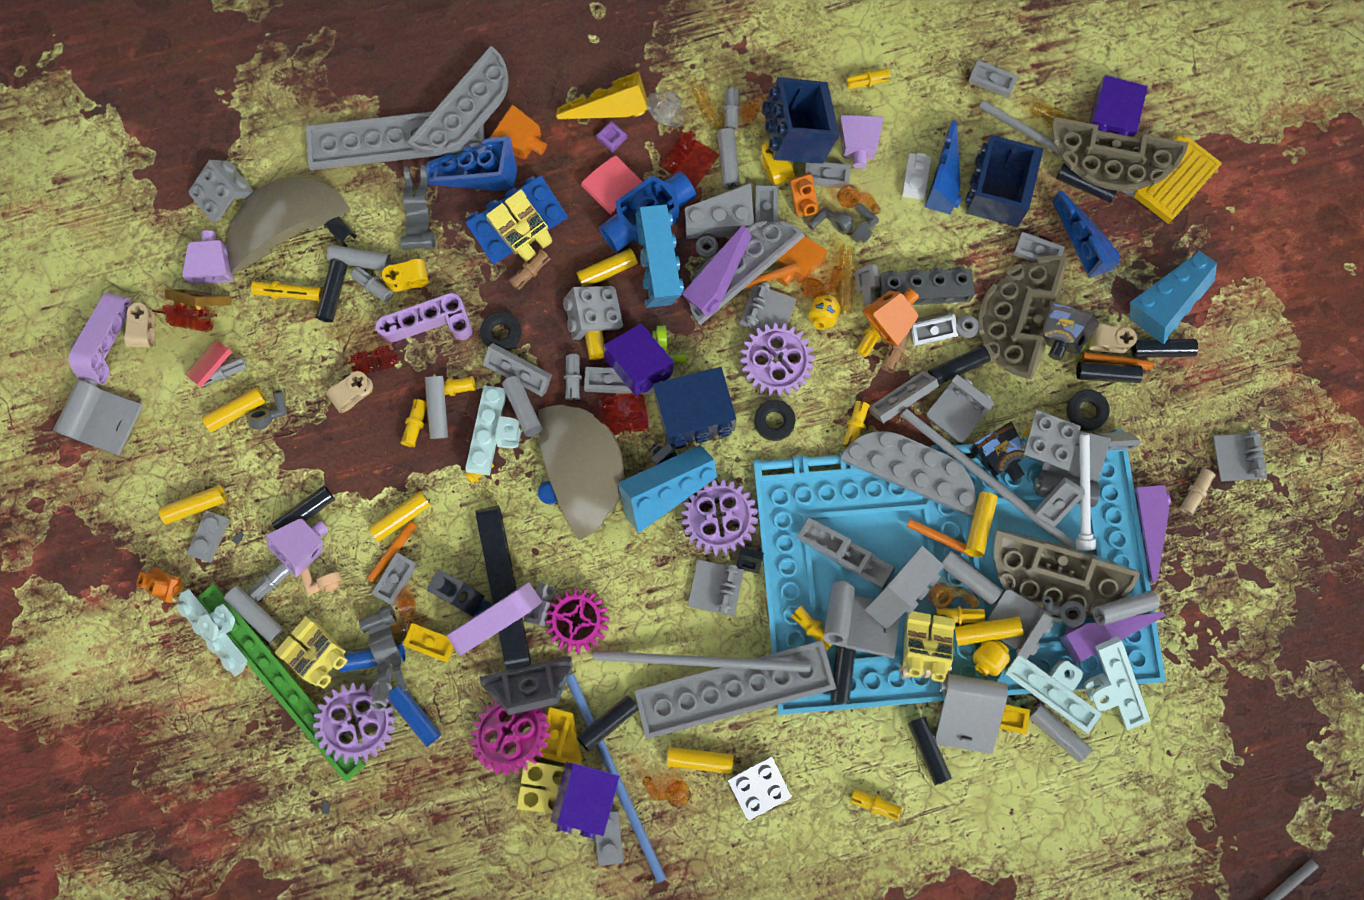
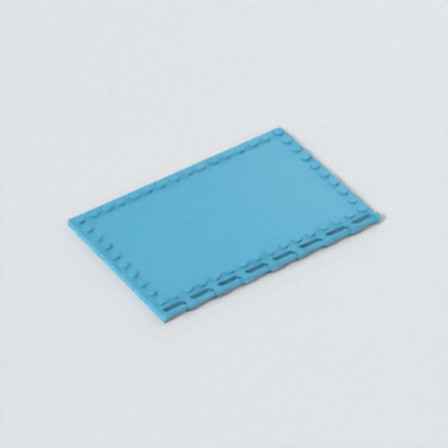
[753,429,1166,715]

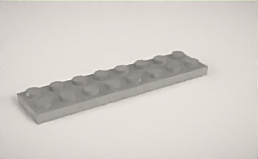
[306,112,485,170]
[634,641,836,739]

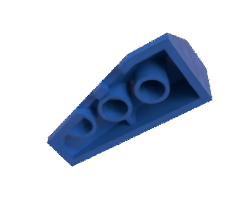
[925,120,962,215]
[426,136,517,191]
[1052,190,1121,279]

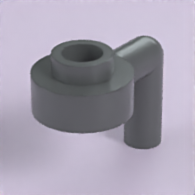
[851,203,879,244]
[807,207,853,235]
[246,389,287,430]
[1042,596,1086,627]

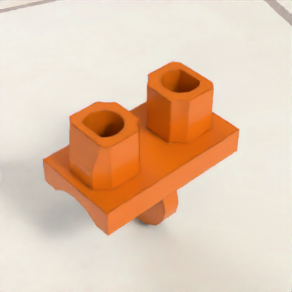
[789,172,818,217]
[136,567,183,603]

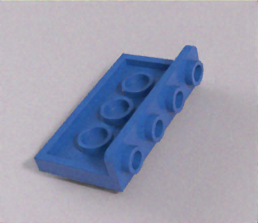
[466,176,568,265]

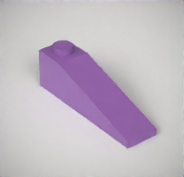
[682,225,752,317]
[1134,485,1171,584]
[1059,612,1165,663]

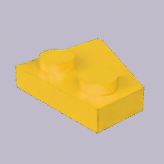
[536,707,583,765]

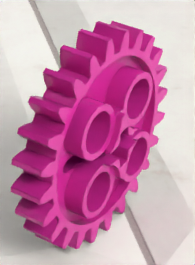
[470,700,550,776]

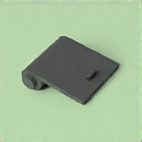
[1033,430,1111,507]

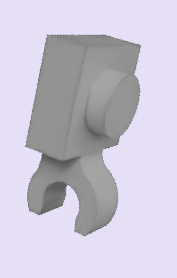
[854,264,881,305]
[523,583,556,627]

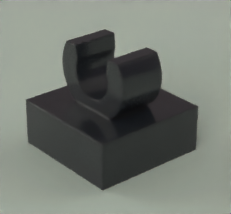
[649,443,677,466]
[736,543,764,574]

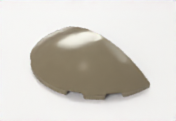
[1052,117,1188,191]
[226,177,351,274]
[978,256,1067,379]
[538,405,624,540]
[993,530,1140,622]

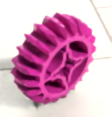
[545,588,610,654]

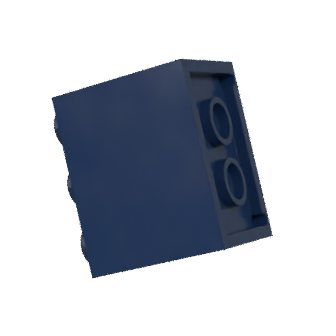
[762,77,839,164]
[964,135,1044,227]
[653,366,737,449]

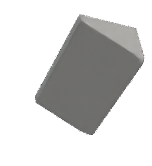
[910,311,958,346]
[1099,432,1141,451]

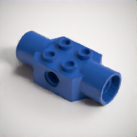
[599,171,696,252]

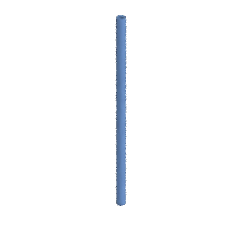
[567,673,666,883]

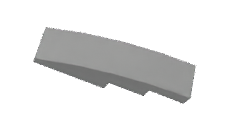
[797,518,895,589]

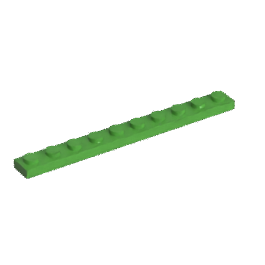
[197,583,367,782]

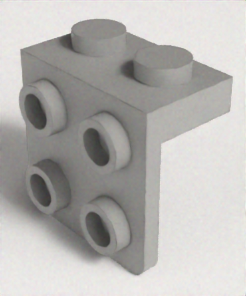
[189,160,254,222]
[563,286,623,340]
[926,374,995,443]
[986,589,1054,660]

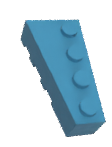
[636,205,684,308]
[1130,251,1217,345]
[618,445,717,533]

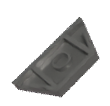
[479,656,573,715]

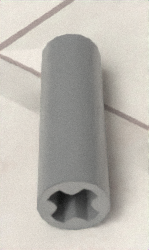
[717,128,740,190]
[327,245,391,271]
[424,376,448,439]
[502,376,542,437]
[941,551,1003,605]
[223,585,284,643]
[1093,590,1160,626]
[1029,703,1092,762]

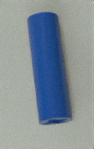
[339,642,406,673]
[388,685,441,747]

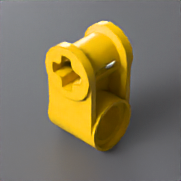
[760,141,795,186]
[382,259,429,292]

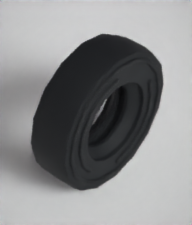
[480,311,521,351]
[1066,389,1110,431]
[754,399,796,441]

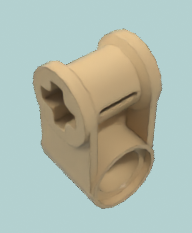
[124,303,156,348]
[1089,324,1137,354]
[326,371,373,413]

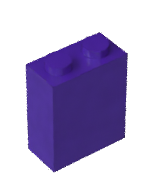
[1089,75,1148,137]
[603,323,674,396]
[550,762,620,839]

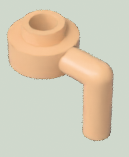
[300,567,343,594]

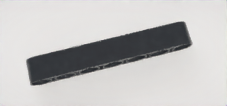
[475,505,531,670]

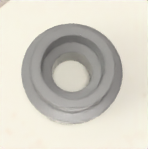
[696,236,718,258]
[956,316,979,338]

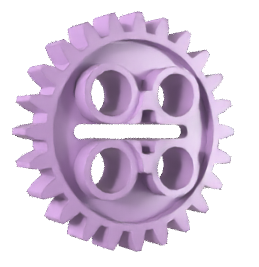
[740,323,815,397]
[681,479,758,556]
[313,683,395,764]

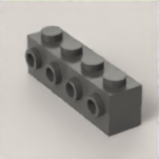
[878,267,975,305]

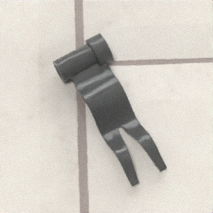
[400,165,435,250]
[359,604,408,699]

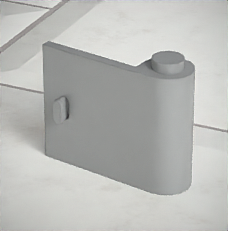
[53,378,144,456]
[823,581,899,658]
[935,673,1008,754]

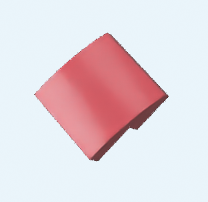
[581,155,643,215]
[185,340,232,387]

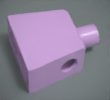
[838,115,883,169]
[182,230,233,285]
[266,519,328,577]

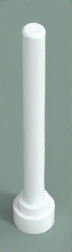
[1076,434,1096,550]

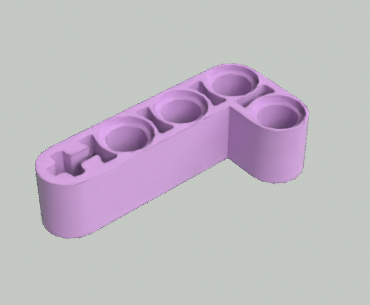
[69,293,132,385]
[376,293,473,343]
[446,582,542,656]

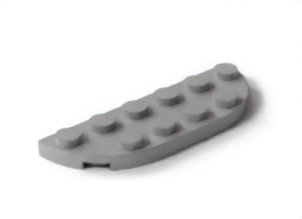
[407,46,508,154]
[689,221,805,325]
[839,431,976,517]

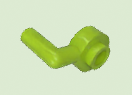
[653,325,687,364]

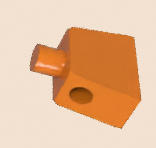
[490,105,547,159]
[775,236,828,286]
[862,288,919,346]

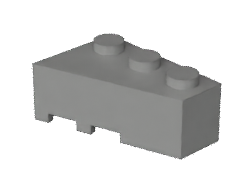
[685,183,754,239]
[865,546,944,630]

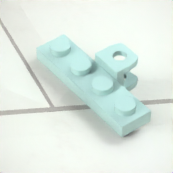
[465,385,521,476]
[176,589,248,677]
[1084,637,1150,730]
[1004,654,1102,734]

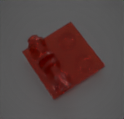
[659,130,720,189]
[152,304,217,332]
[345,345,399,374]
[598,393,649,435]

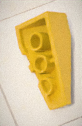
[556,72,648,119]

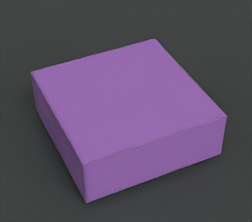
[596,121,627,153]

